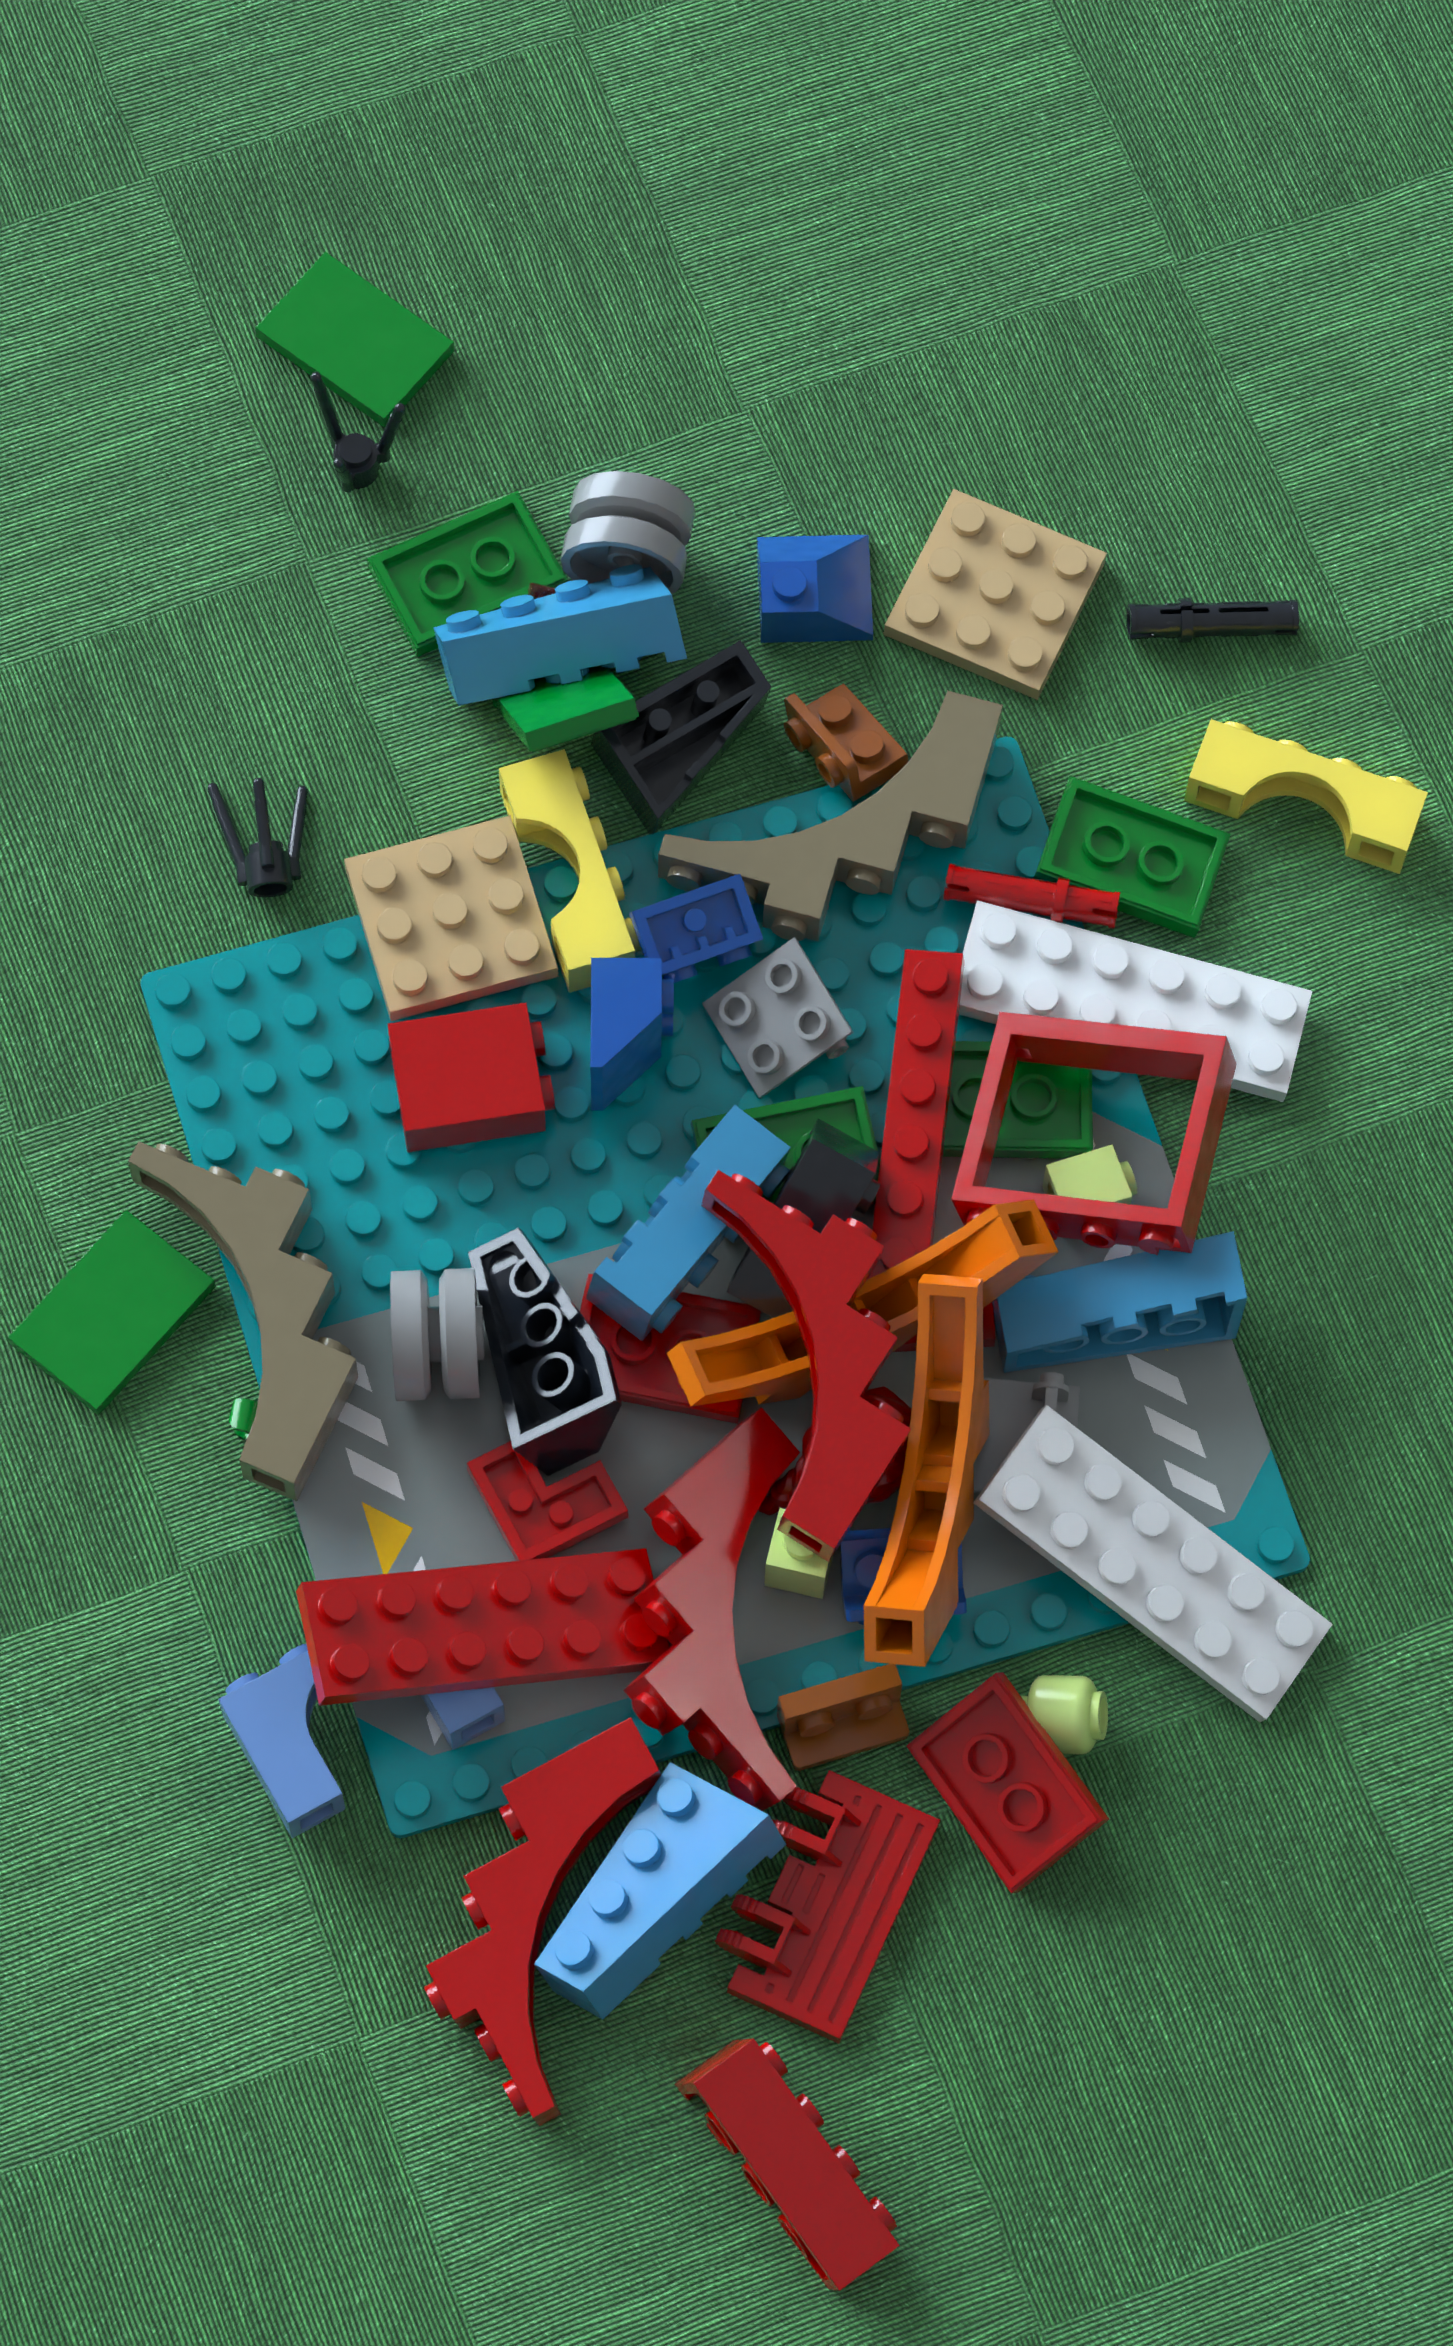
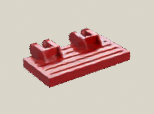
[714,1770,940,2044]

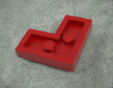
[466,1441,628,1561]

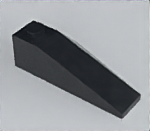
[468,1228,622,1476]

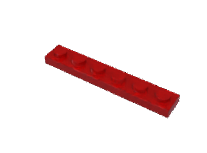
[868,949,965,1279]

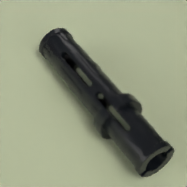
[1126,598,1299,643]

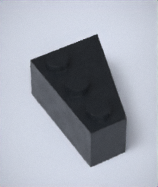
[591,640,771,835]
[727,1119,881,1318]

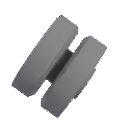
[560,471,695,594]
[390,1268,484,1401]

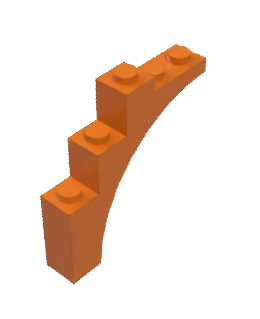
[667,1199,1059,1406]
[864,1274,990,1667]

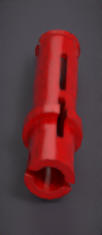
[944,863,1121,929]

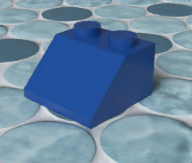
[590,958,674,1111]

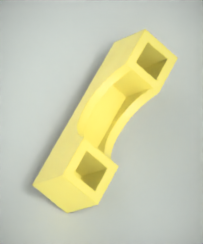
[1184,719,1428,874]
[499,749,641,993]

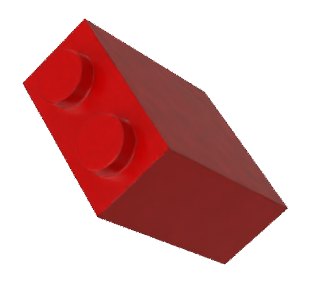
[388,1002,555,1153]

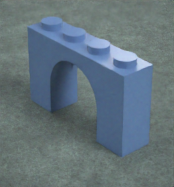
[218,1644,505,1838]

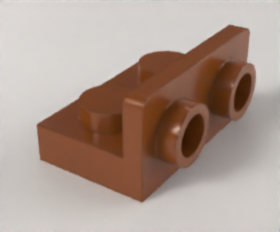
[784,683,909,802]
[777,1664,909,1771]

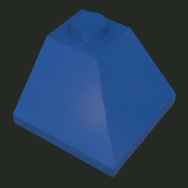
[757,535,873,643]

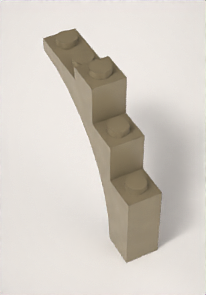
[658,690,1003,941]
[128,1141,358,1501]

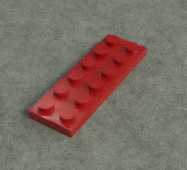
[296,1548,669,1706]

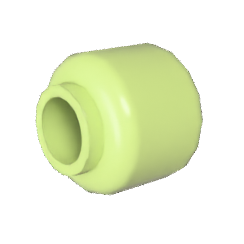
[1021,1675,1108,1755]

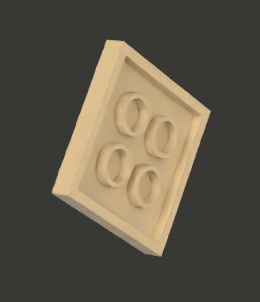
[884,489,1107,700]
[344,815,558,1021]

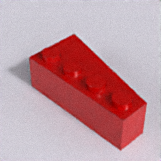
[675,2038,900,2291]

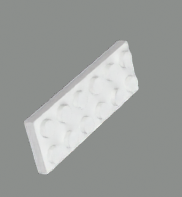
[959,900,1312,1102]
[973,1405,1332,1722]

